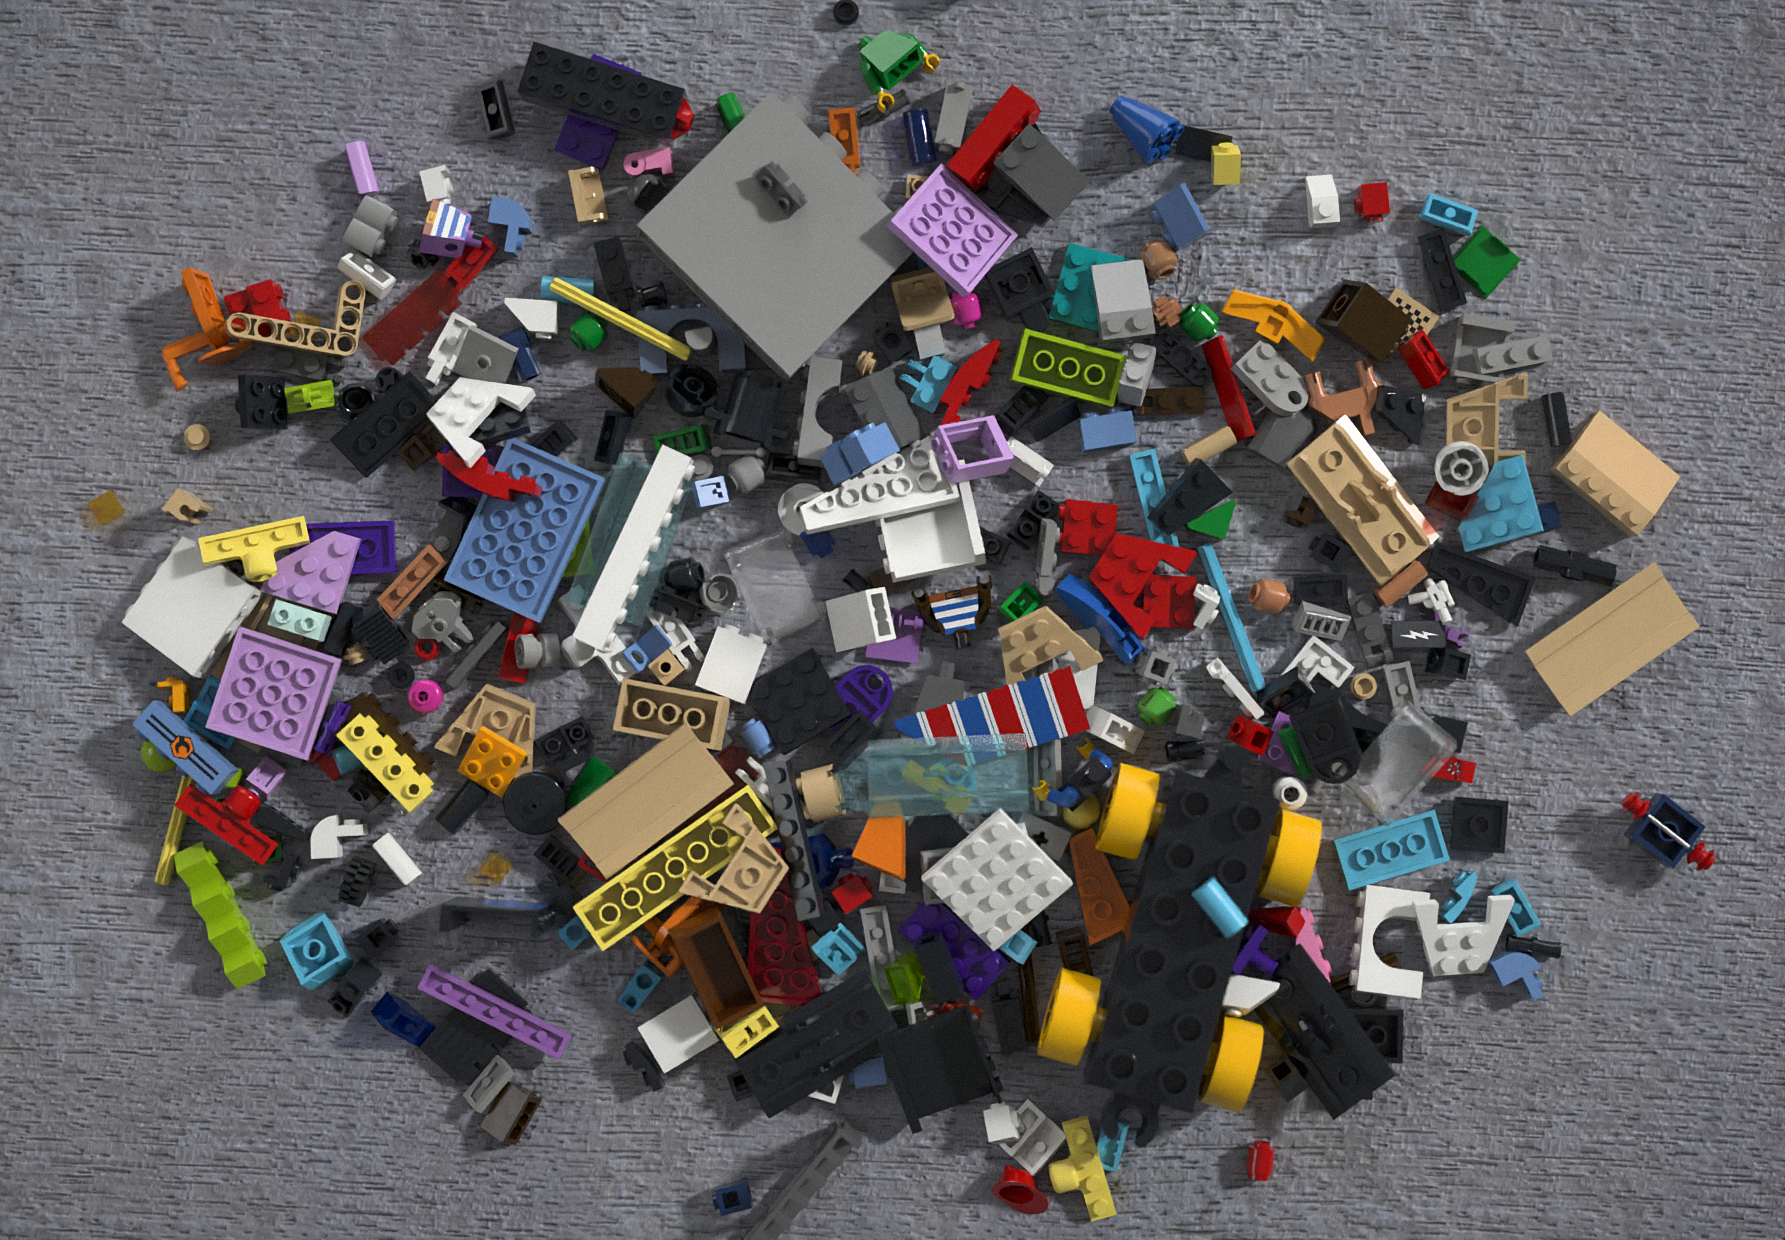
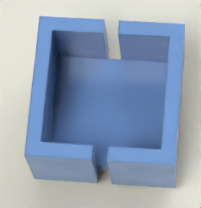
[820,423,900,485]

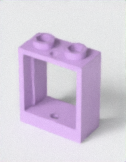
[931,415,1014,484]

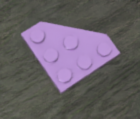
[261,531,361,614]

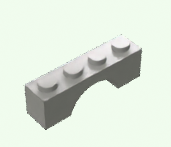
[793,357,842,467]

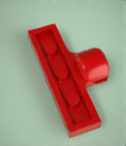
[174,784,278,866]

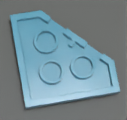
[1459,455,1544,553]

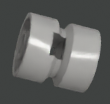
[515,633,560,669]

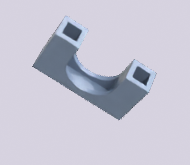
[637,303,747,376]

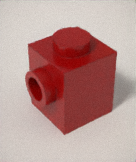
[1354,182,1390,223]
[1226,714,1274,755]
[832,872,874,914]

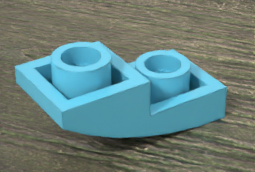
[1439,870,1478,924]

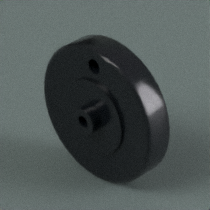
[503,771,567,835]

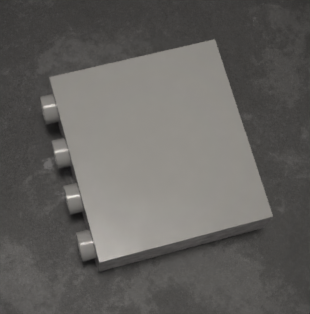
[635,91,915,383]

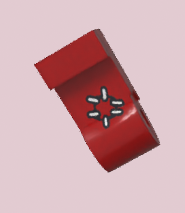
[1423,752,1477,784]

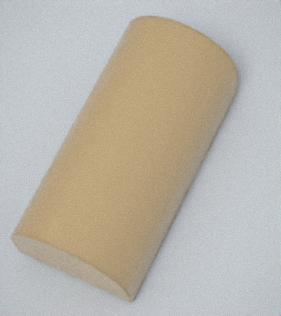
[1180,426,1237,467]

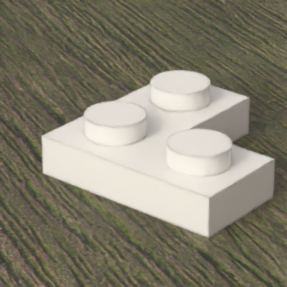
[1280,635,1355,688]

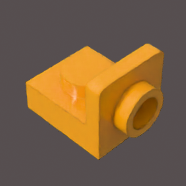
[157,677,191,716]

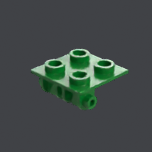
[567,756,619,806]

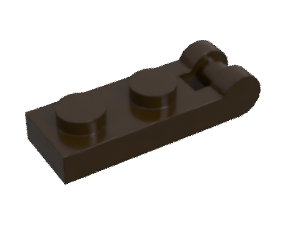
[1131,387,1205,416]

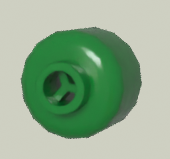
[1179,302,1219,341]
[569,313,608,351]

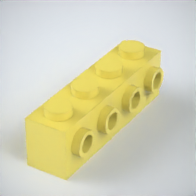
[336,714,434,814]

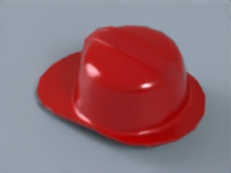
[991,1165,1049,1215]

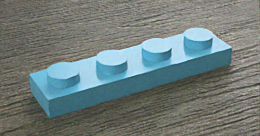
[1129,448,1179,547]

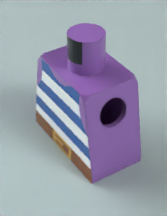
[418,199,484,258]

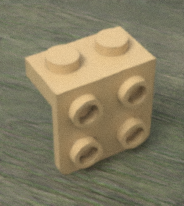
[890,267,955,331]

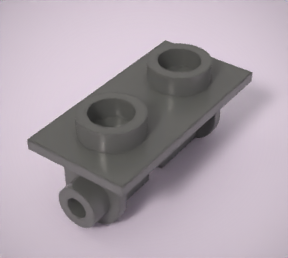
[755,161,807,217]

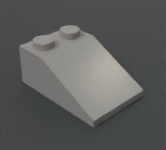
[1090,259,1155,344]

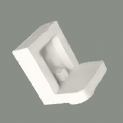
[1193,584,1220,629]

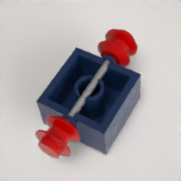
[1621,791,1716,871]

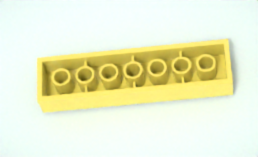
[573,785,777,951]

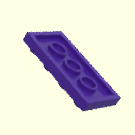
[554,54,642,171]
[289,520,397,575]
[897,901,1011,1000]

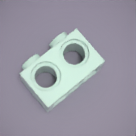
[268,599,333,642]

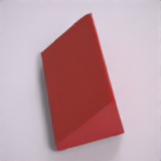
[1397,329,1450,389]

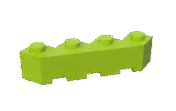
[174,841,267,989]

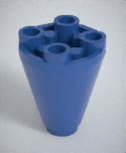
[1109,96,1184,164]

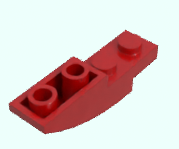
[939,339,1003,426]
[436,450,542,503]

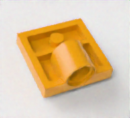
[457,726,528,798]

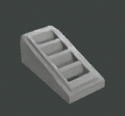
[1292,601,1351,641]

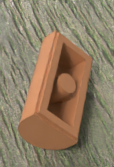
[1372,560,1428,609]

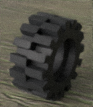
[338,856,376,907]

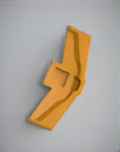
[1220,289,1325,362]

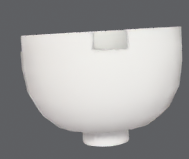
[1434,441,1489,496]

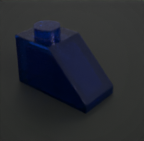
[370,991,436,1048]

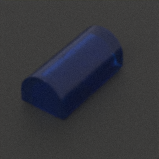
[902,108,937,166]

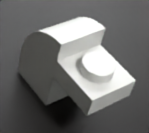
[311,814,368,859]

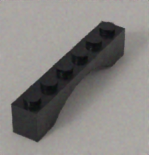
[1304,685,1468,757]

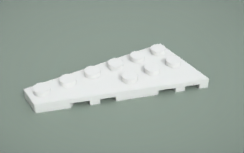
[800,430,960,535]

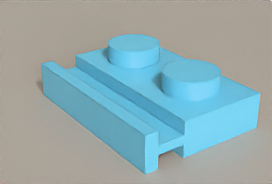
[811,922,867,975]

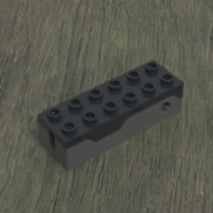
[517,41,694,148]

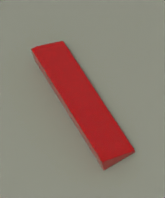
[1202,335,1255,442]
[498,612,540,683]

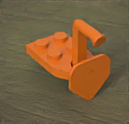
[162,267,253,392]
[631,895,727,979]

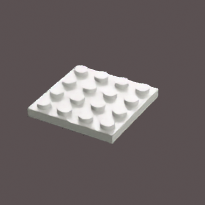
[922,808,1073,951]

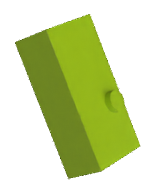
[1009,329,1127,408]

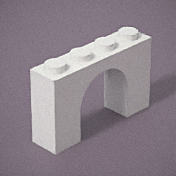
[1349,885,1430,1000]

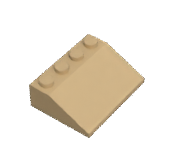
[1549,410,1680,537]

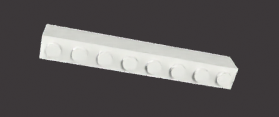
[572,445,695,652]

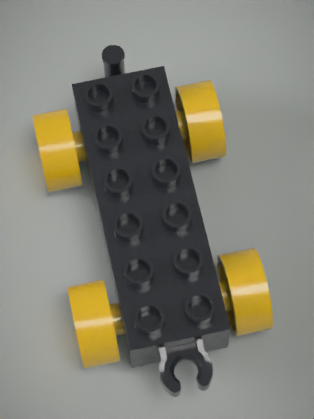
[1037,745,1322,1148]

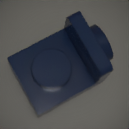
[1537,501,1562,531]

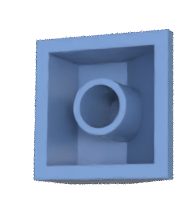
[1151,183,1209,252]

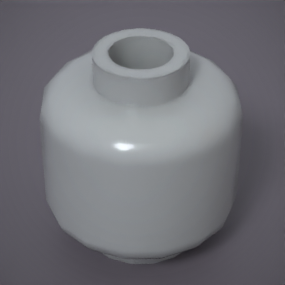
[726,455,767,493]

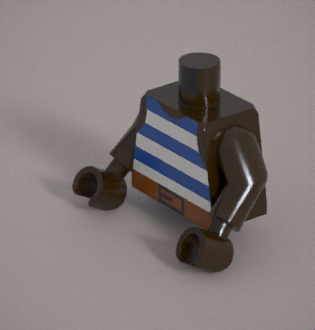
[911,575,993,649]

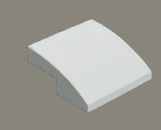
[999,1099,1067,1176]

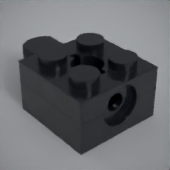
[984,247,1055,333]

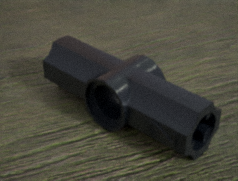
[1533,545,1617,587]

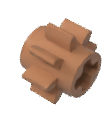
[1152,295,1183,329]

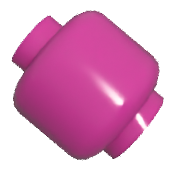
[950,291,984,329]
[408,679,444,714]

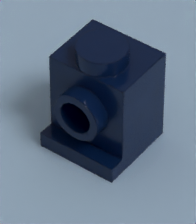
[712,1178,753,1216]

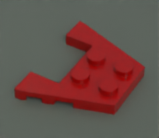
[1089,533,1197,641]

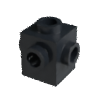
[347,768,391,813]

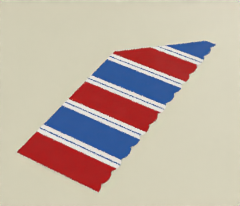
[894,666,1091,767]

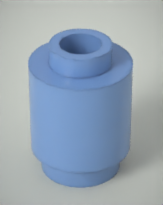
[740,718,777,758]

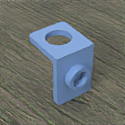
[621,625,672,673]

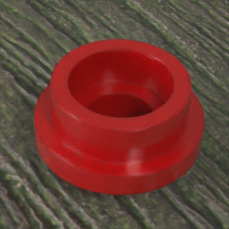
[414,638,441,660]

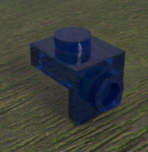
[800,530,836,559]

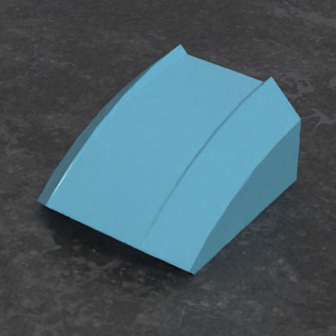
[280,912,354,990]

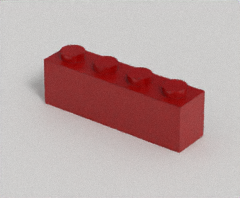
[946,85,1041,192]

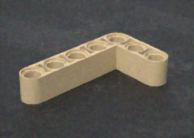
[224,280,365,357]

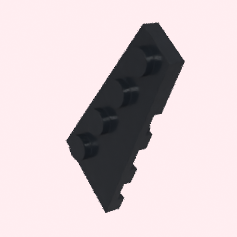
[1426,542,1535,627]

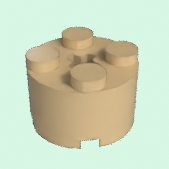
[796,764,846,823]

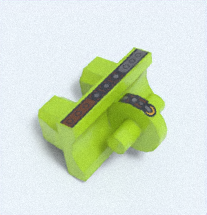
[284,380,336,415]

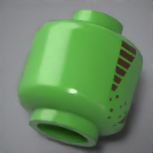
[1137,687,1176,726]

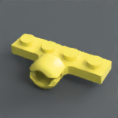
[198,516,310,582]
[1048,1115,1117,1222]

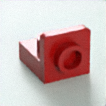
[309,743,342,781]

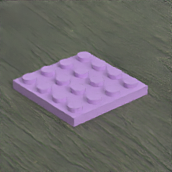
[886,164,1018,298]
[205,626,342,760]

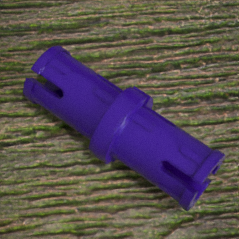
[314,700,352,755]

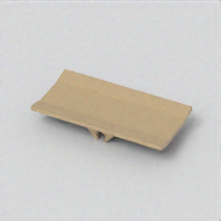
[1286,414,1439,586]
[1524,561,1700,716]
[558,723,734,879]

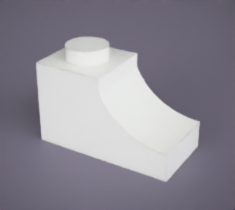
[1086,704,1145,754]

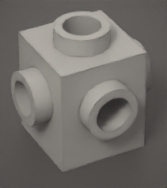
[1135,646,1176,686]

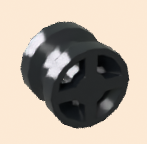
[376,367,403,392]

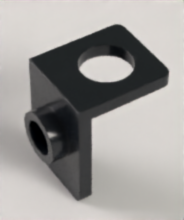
[438,497,477,541]

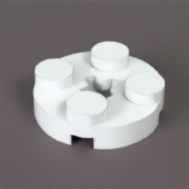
[778,483,824,536]

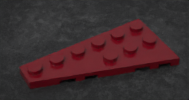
[748,847,823,1006]

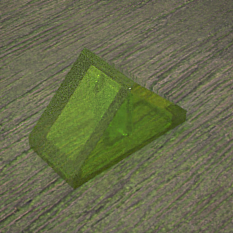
[883,952,924,1005]

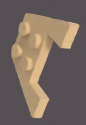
[1445,373,1528,467]
[998,606,1103,685]
[434,684,536,780]
[679,803,789,913]

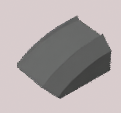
[1245,409,1318,476]

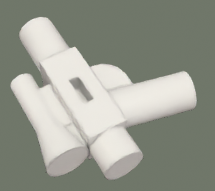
[1408,578,1455,625]

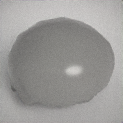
[700,573,740,614]

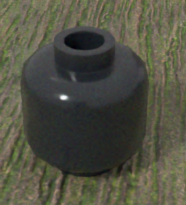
[664,557,705,594]

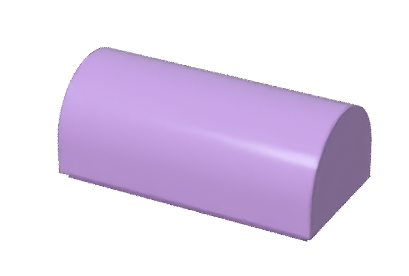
[344,141,380,200]

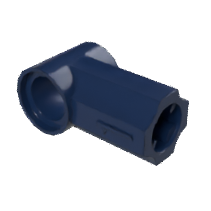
[499,326,541,383]

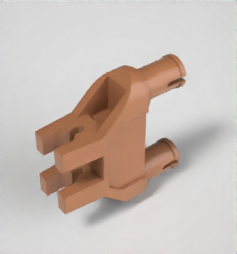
[1304,358,1381,437]

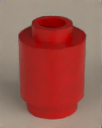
[1246,1140,1275,1181]

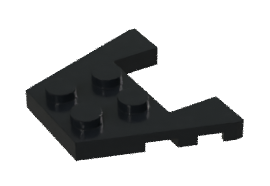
[971,123,1051,227]

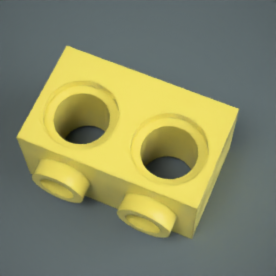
[714,1006,779,1058]

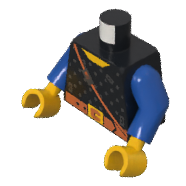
[1032,738,1113,812]

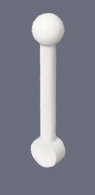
[711,446,766,458]

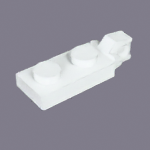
[426,312,478,385]
[1206,657,1264,720]

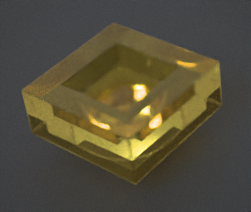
[88,490,126,526]

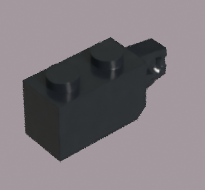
[593,236,634,312]

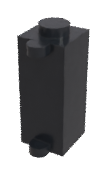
[914,931,964,1005]

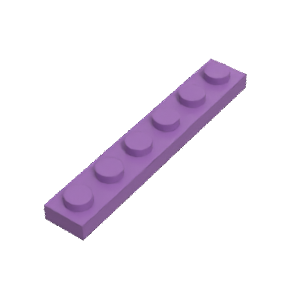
[418,964,572,1059]

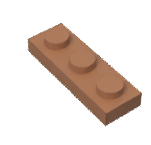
[376,544,449,620]

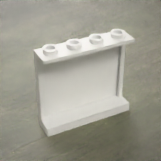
[875,459,986,583]
[122,536,264,679]

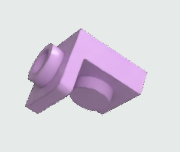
[245,756,287,802]

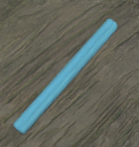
[1197,543,1266,692]

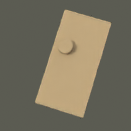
[613,678,731,751]

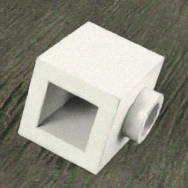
[983,1102,1021,1145]

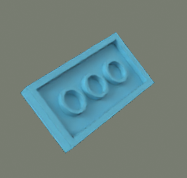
[1332,810,1450,891]

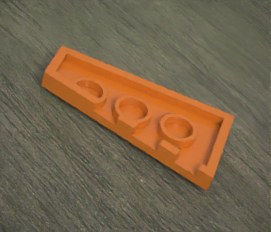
[1068,827,1130,945]

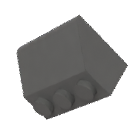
[844,367,926,453]

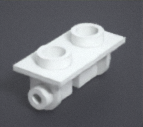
[1007,436,1054,487]

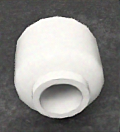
[1271,775,1308,811]

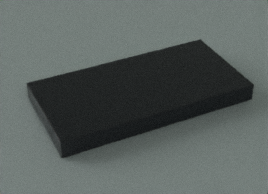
[330,370,438,478]

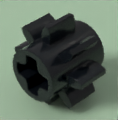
[406,236,439,269]

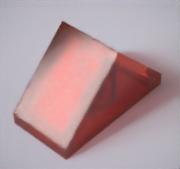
[1425,481,1479,522]

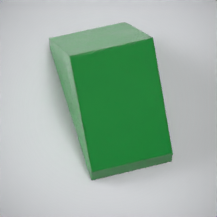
[1184,499,1236,541]
[997,581,1043,623]

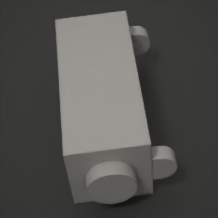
[934,81,973,155]

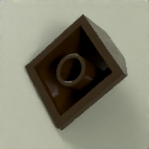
[595,367,656,419]

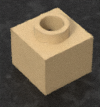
[648,649,686,686]

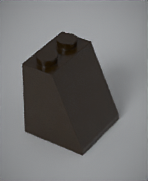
[1315,279,1412,362]

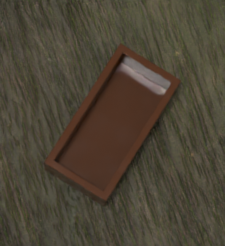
[667,906,764,1030]

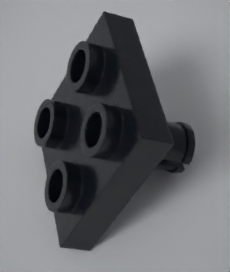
[234,374,287,431]

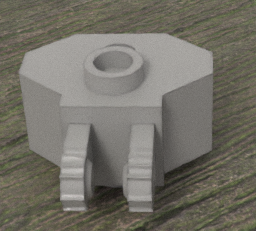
[412,591,473,653]

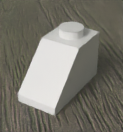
[1305,175,1340,229]
[504,298,560,340]
[1221,974,1280,1017]

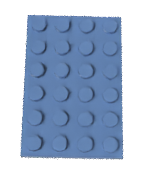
[444,438,606,623]

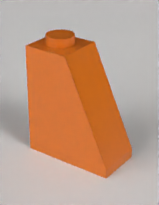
[852,798,906,881]

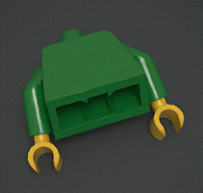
[859,30,940,113]

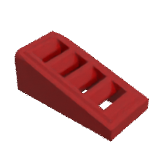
[1247,906,1305,938]

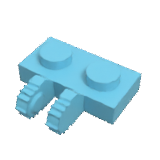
[899,355,957,414]

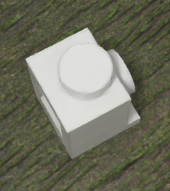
[419,165,454,206]

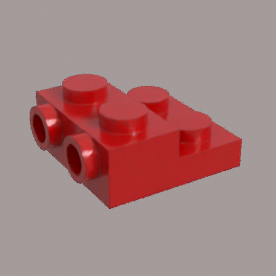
[223,279,292,344]
[1056,499,1118,556]
[1137,574,1196,629]

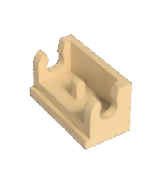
[568,167,609,226]
[162,488,214,524]

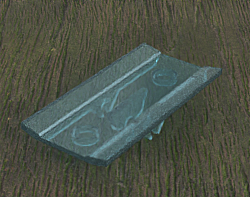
[566,452,695,627]
[868,733,1029,818]

